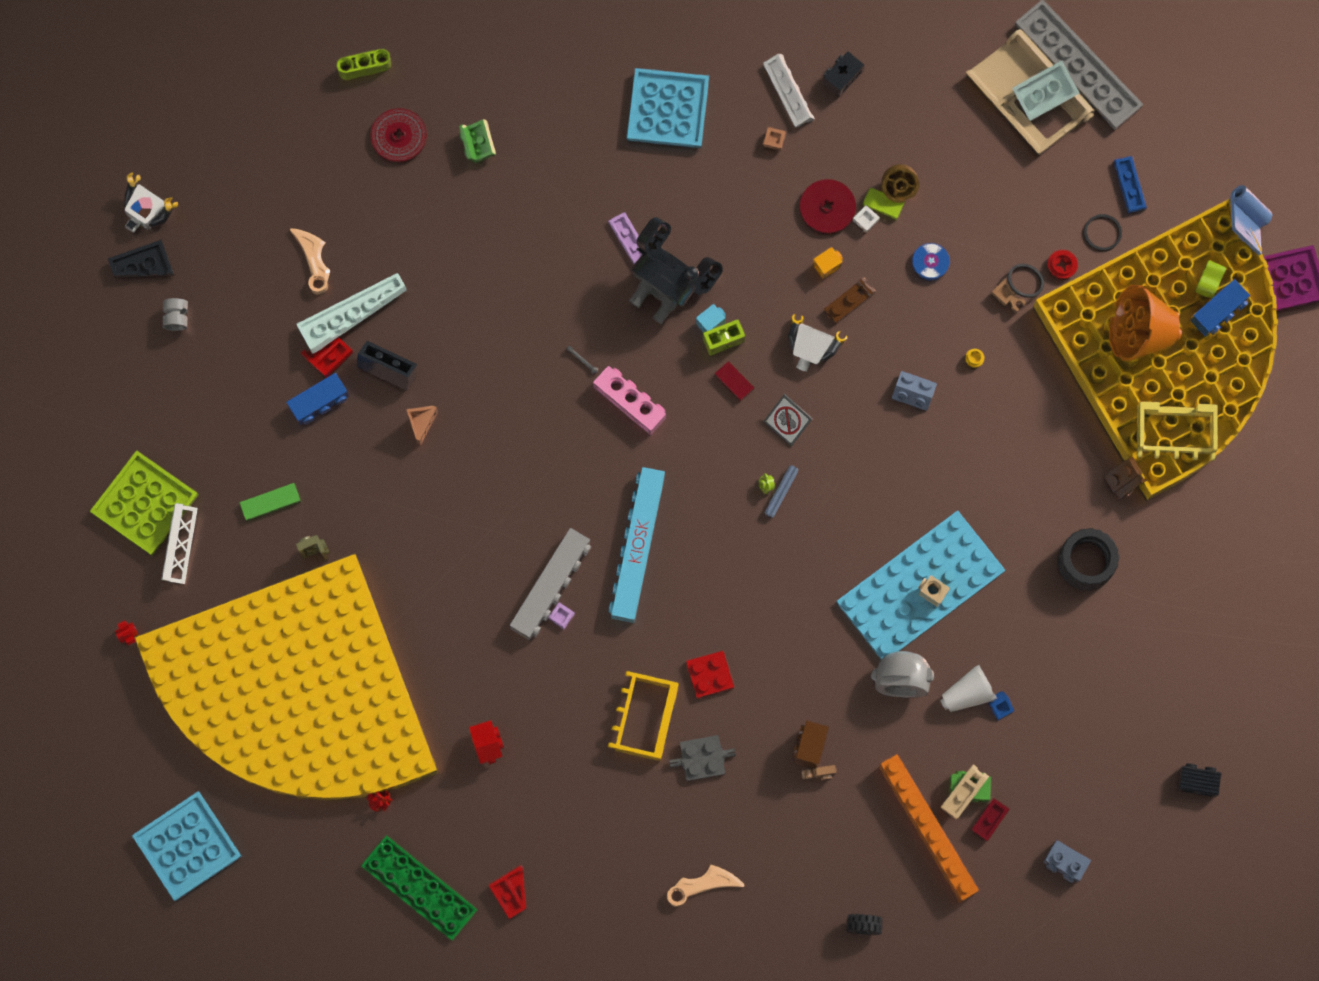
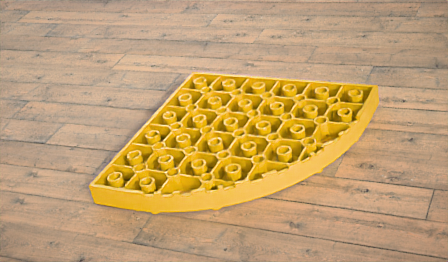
[1033,199,1278,500]
[135,554,438,801]

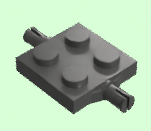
[669,735,736,781]

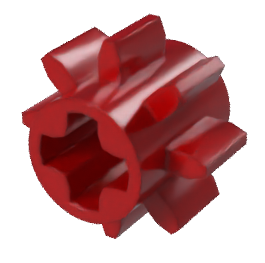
[115,620,139,645]
[366,790,392,812]

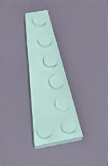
[296,273,407,354]

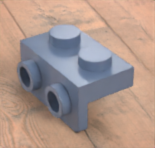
[892,371,937,411]

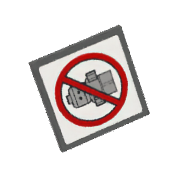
[763,394,813,446]

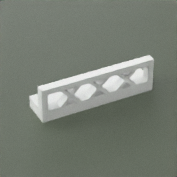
[161,503,198,584]

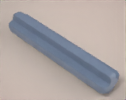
[765,465,798,518]

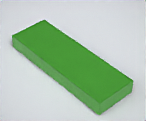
[240,483,301,521]

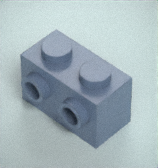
[1043,840,1091,883]

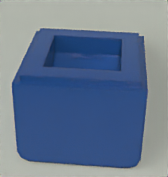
[988,691,1014,720]

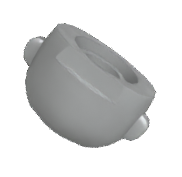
[871,651,934,698]

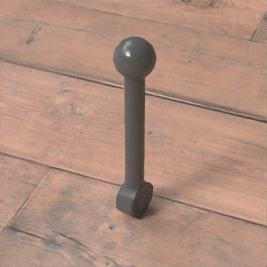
[566,346,598,374]

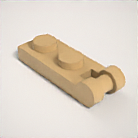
[941,764,989,820]

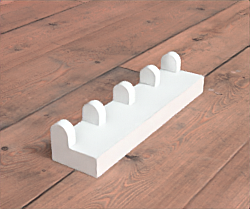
[763,54,815,128]

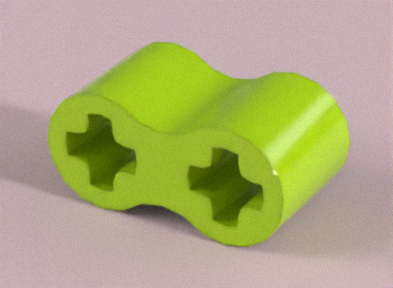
[1195,260,1226,299]

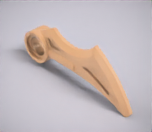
[290,229,330,295]
[667,865,744,907]

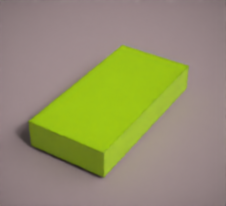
[862,187,905,220]

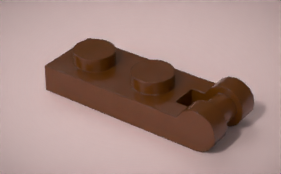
[824,277,876,325]

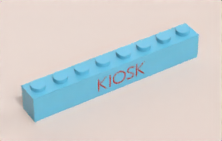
[609,467,665,623]

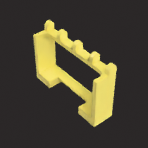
[1137,402,1218,461]

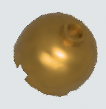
[881,164,920,203]

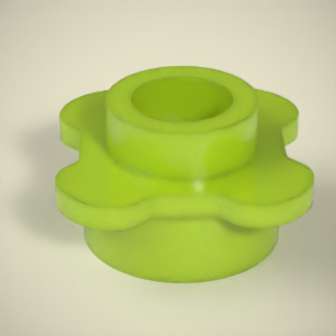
[759,473,775,495]

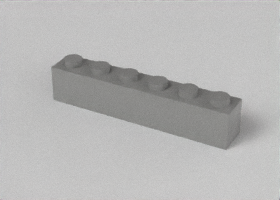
[510,528,591,640]

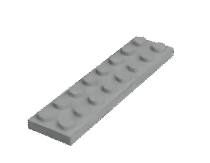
[1015,0,1143,130]

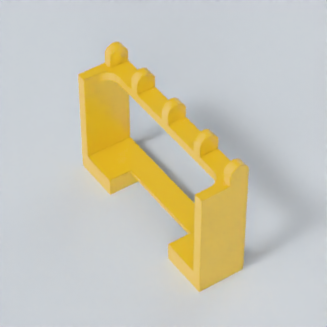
[607,671,679,761]

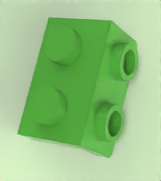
[459,119,496,163]

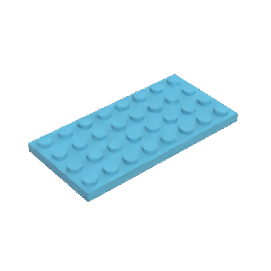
[836,511,1006,659]

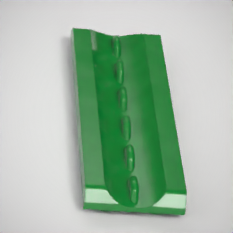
[361,835,477,941]

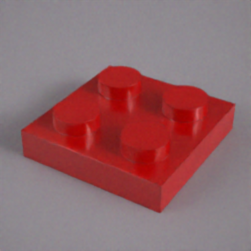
[686,651,734,699]

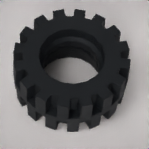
[846,914,883,935]

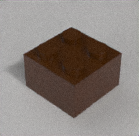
[792,720,829,769]

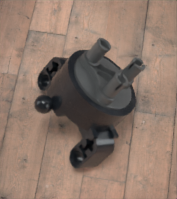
[628,217,723,324]

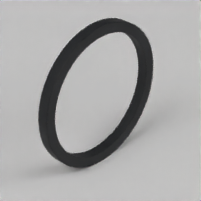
[1084,214,1122,251]
[1007,264,1044,298]

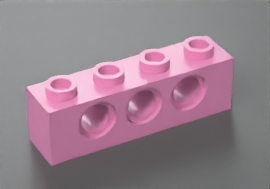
[593,366,666,435]

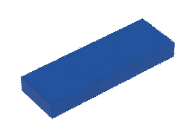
[1113,156,1147,214]

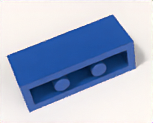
[1190,279,1250,337]
[287,373,349,425]

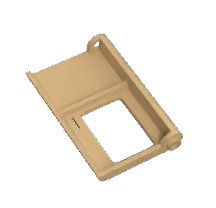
[966,29,1094,155]

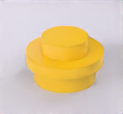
[965,349,984,368]

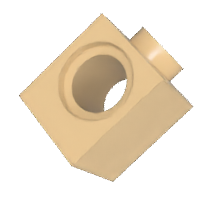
[918,576,950,607]

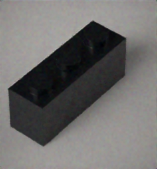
[357,341,417,391]

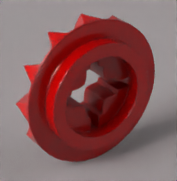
[1048,250,1078,279]

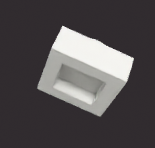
[853,206,880,233]

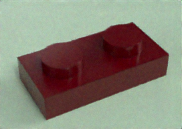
[971,798,1010,842]

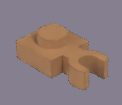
[991,279,1026,313]
[801,765,836,781]

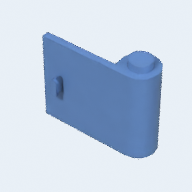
[1230,185,1272,255]

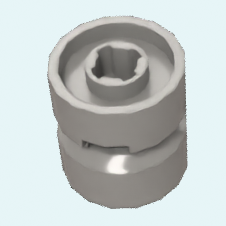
[163,298,188,331]

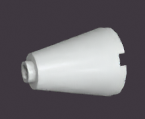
[940,665,997,712]

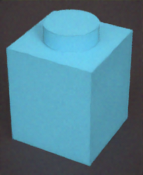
[696,304,726,332]

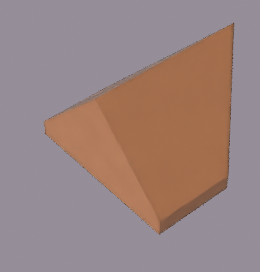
[406,406,438,445]

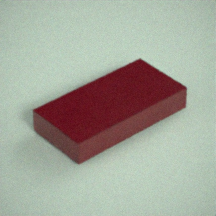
[715,361,755,402]

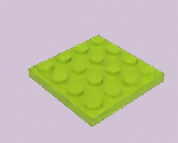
[90,450,199,556]

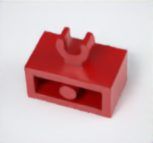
[469,720,504,765]

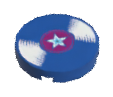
[912,243,950,280]

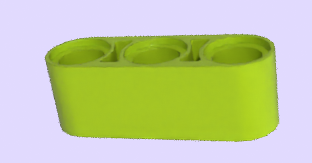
[337,49,391,80]

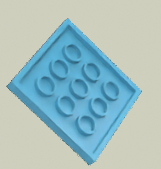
[627,68,709,148]
[132,791,242,902]

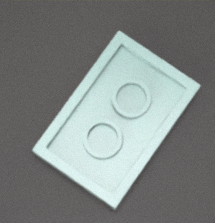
[1012,61,1080,121]

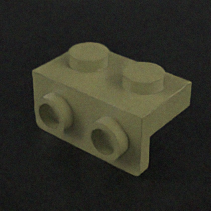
[296,535,330,561]

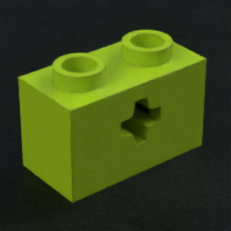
[703,319,745,356]

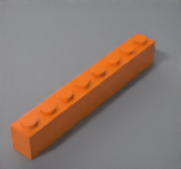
[879,754,979,903]

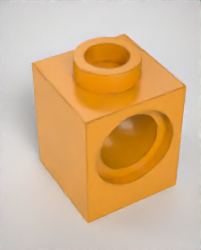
[812,247,843,279]

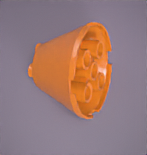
[1109,285,1182,361]

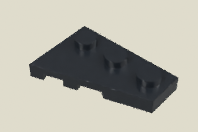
[108,240,174,278]

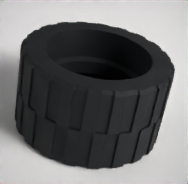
[1057,528,1119,591]

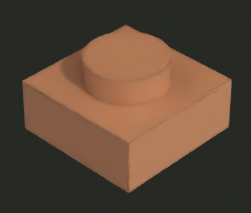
[763,127,786,151]

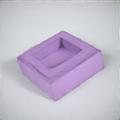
[548,603,575,629]

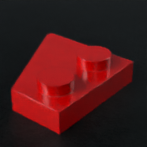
[300,338,354,378]
[489,865,526,920]

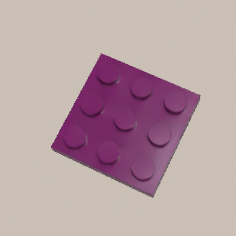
[1263,245,1319,311]

